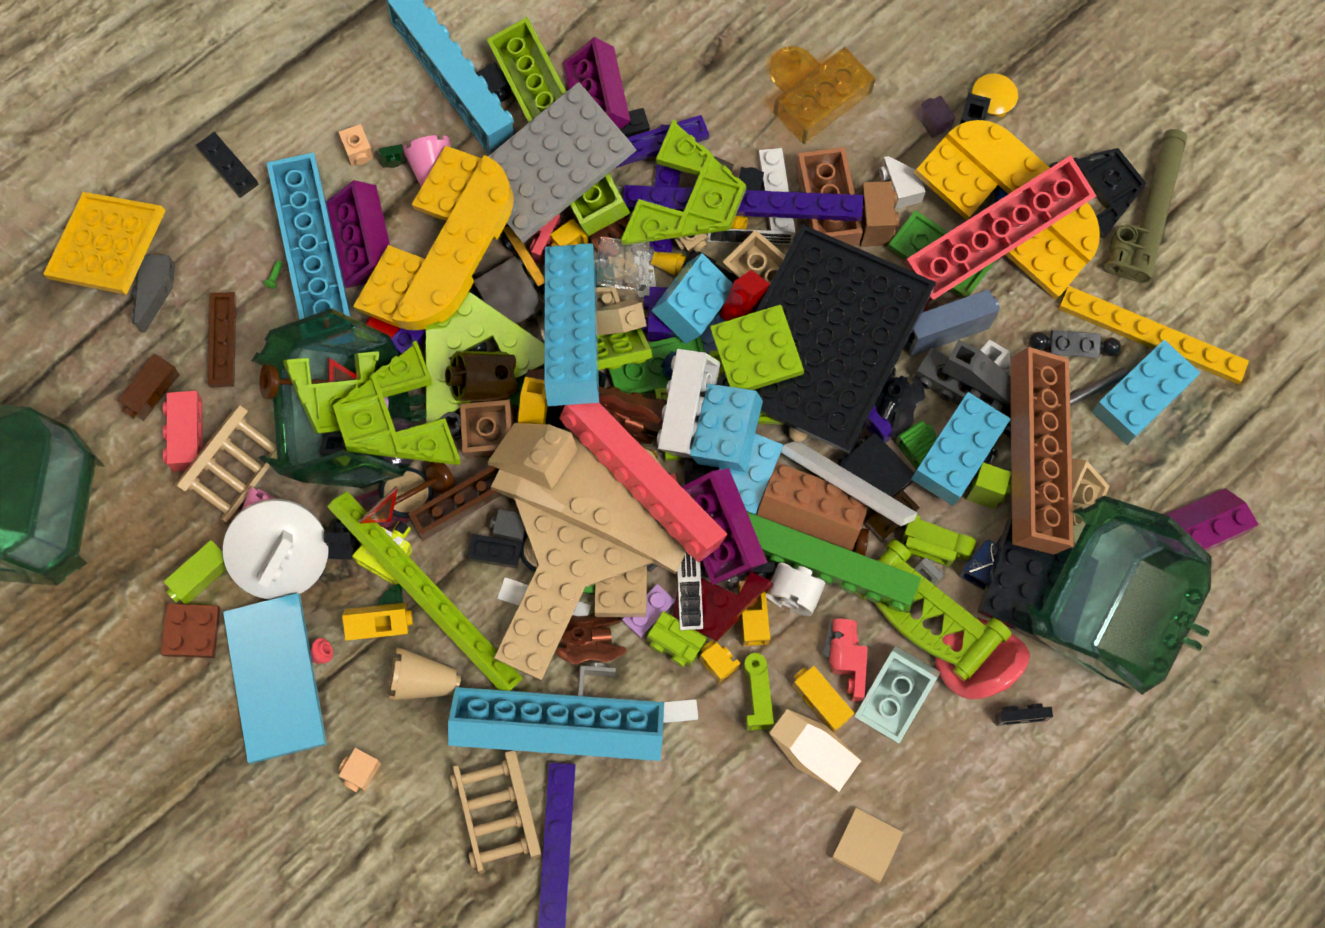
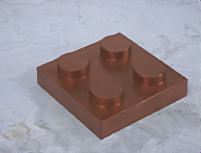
[161,604,220,658]

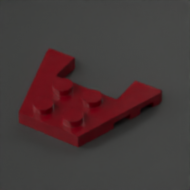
[672,561,773,642]

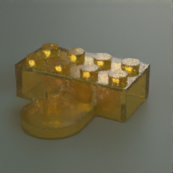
[770,46,876,144]

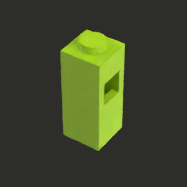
[164,540,227,604]

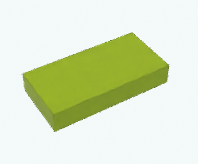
[904,536,957,567]

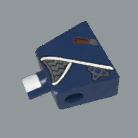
[958,535,1002,590]

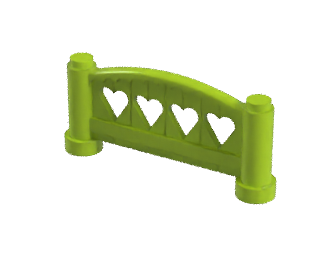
[855,539,1012,681]

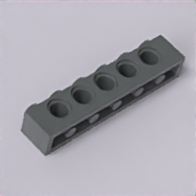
[914,348,1011,438]

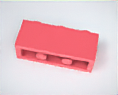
[163,391,203,472]

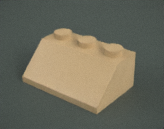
[722,230,785,290]
[1071,459,1110,550]

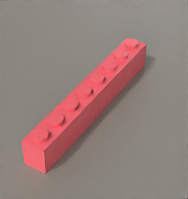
[559,403,727,563]

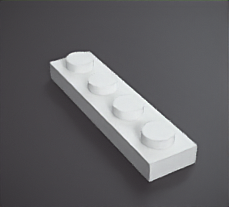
[758,148,795,236]

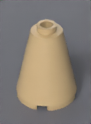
[388,648,461,700]

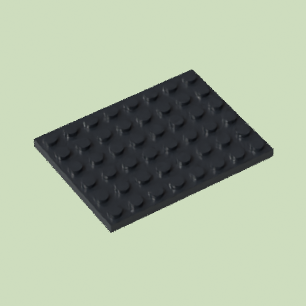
[716,225,936,454]

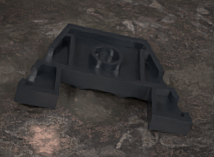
[1049,148,1147,239]

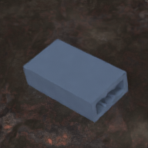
[905,289,999,357]

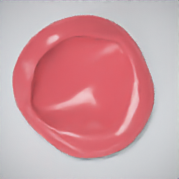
[935,618,1030,700]

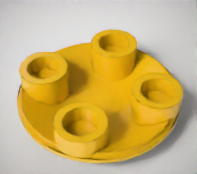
[972,73,1018,117]

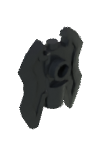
[875,368,925,439]

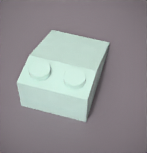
[854,646,941,743]

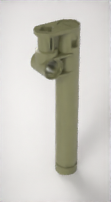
[1104,129,1188,283]

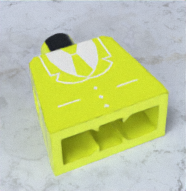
[352,521,413,585]

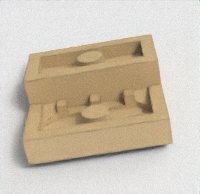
[831,808,904,884]

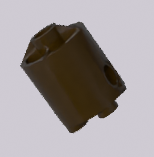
[445,351,518,401]

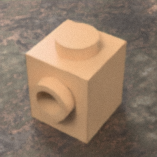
[339,124,374,167]
[339,748,381,792]

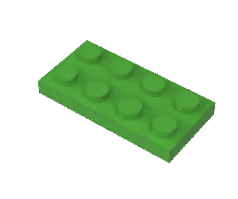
[888,210,994,298]
[608,335,706,395]

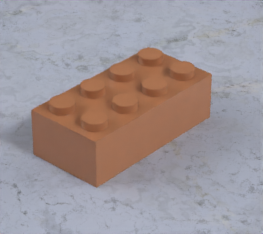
[795,147,863,246]
[757,462,868,551]

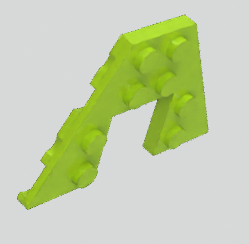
[621,120,746,245]
[426,292,545,423]
[333,341,461,465]

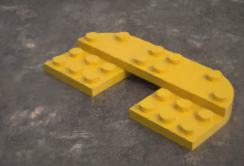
[913,120,1100,299]
[353,145,514,330]

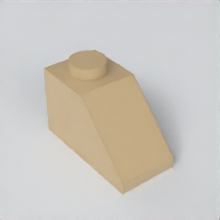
[597,299,647,335]

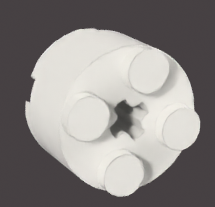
[766,562,826,616]

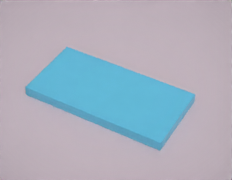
[223,593,327,764]

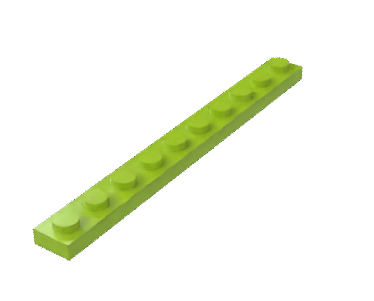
[327,491,523,691]

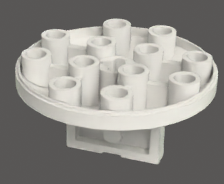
[223,499,328,600]

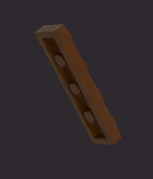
[208,292,236,388]

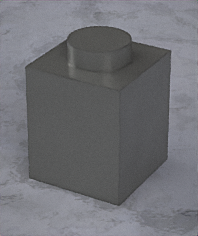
[490,509,526,544]

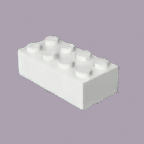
[657,349,720,459]

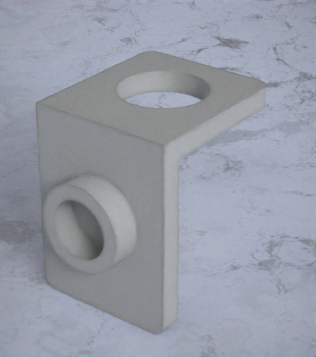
[578,663,616,696]

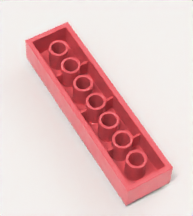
[902,155,1096,303]

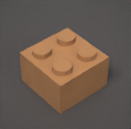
[859,181,899,247]
[460,400,515,459]

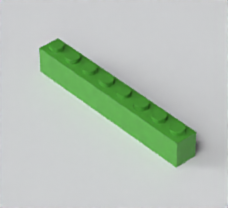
[747,512,921,612]

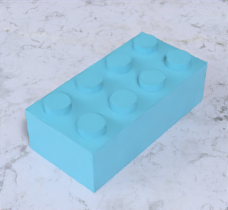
[1092,340,1200,445]
[911,392,1010,507]

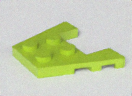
[283,351,379,433]

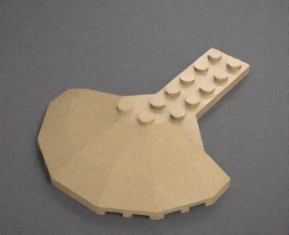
[491,431,686,681]

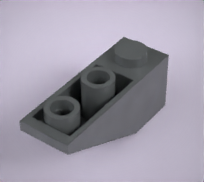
[131,255,175,332]
[942,340,1011,405]

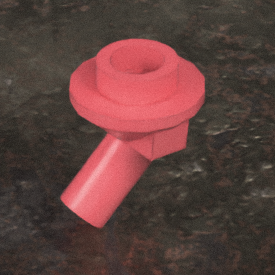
[310,638,333,664]

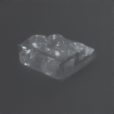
[596,237,654,291]

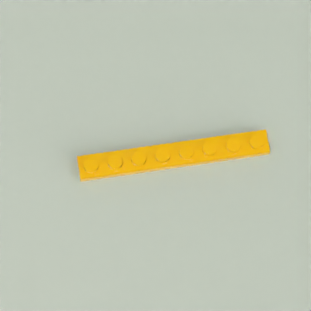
[1058,286,1249,384]

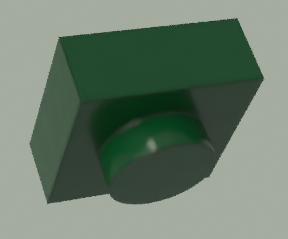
[379,144,406,168]

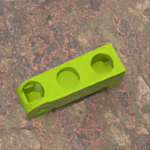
[901,515,976,561]
[743,653,774,731]

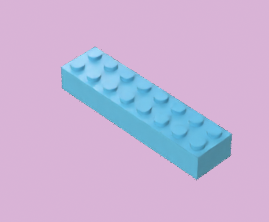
[386,0,515,155]
[267,153,356,347]
[545,244,599,406]
[448,687,664,761]

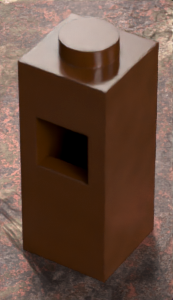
[117,354,180,421]

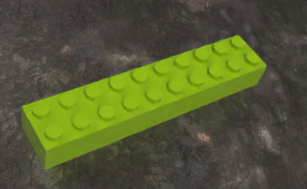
[487,17,630,236]

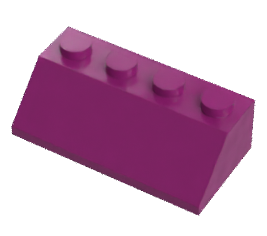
[563,37,630,129]
[326,180,390,288]
[682,468,768,585]
[1138,488,1259,572]

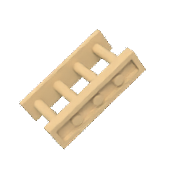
[173,405,288,523]
[450,751,542,874]

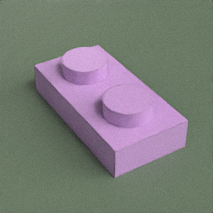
[622,584,675,639]

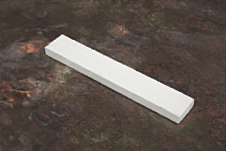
[782,441,917,526]

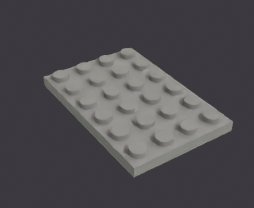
[488,82,637,243]

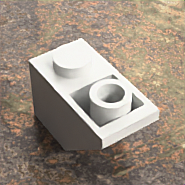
[879,156,926,209]

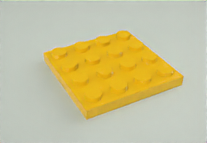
[43,192,166,295]

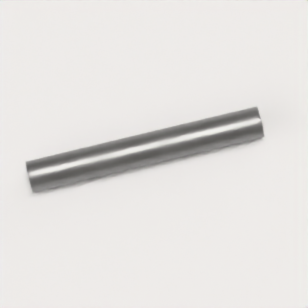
[1070,367,1129,406]

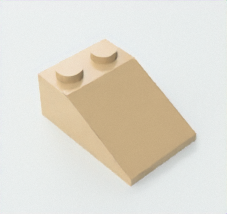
[488,423,578,490]

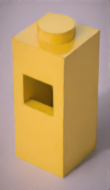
[518,377,548,424]
[737,577,770,647]
[342,603,413,641]
[792,666,855,733]

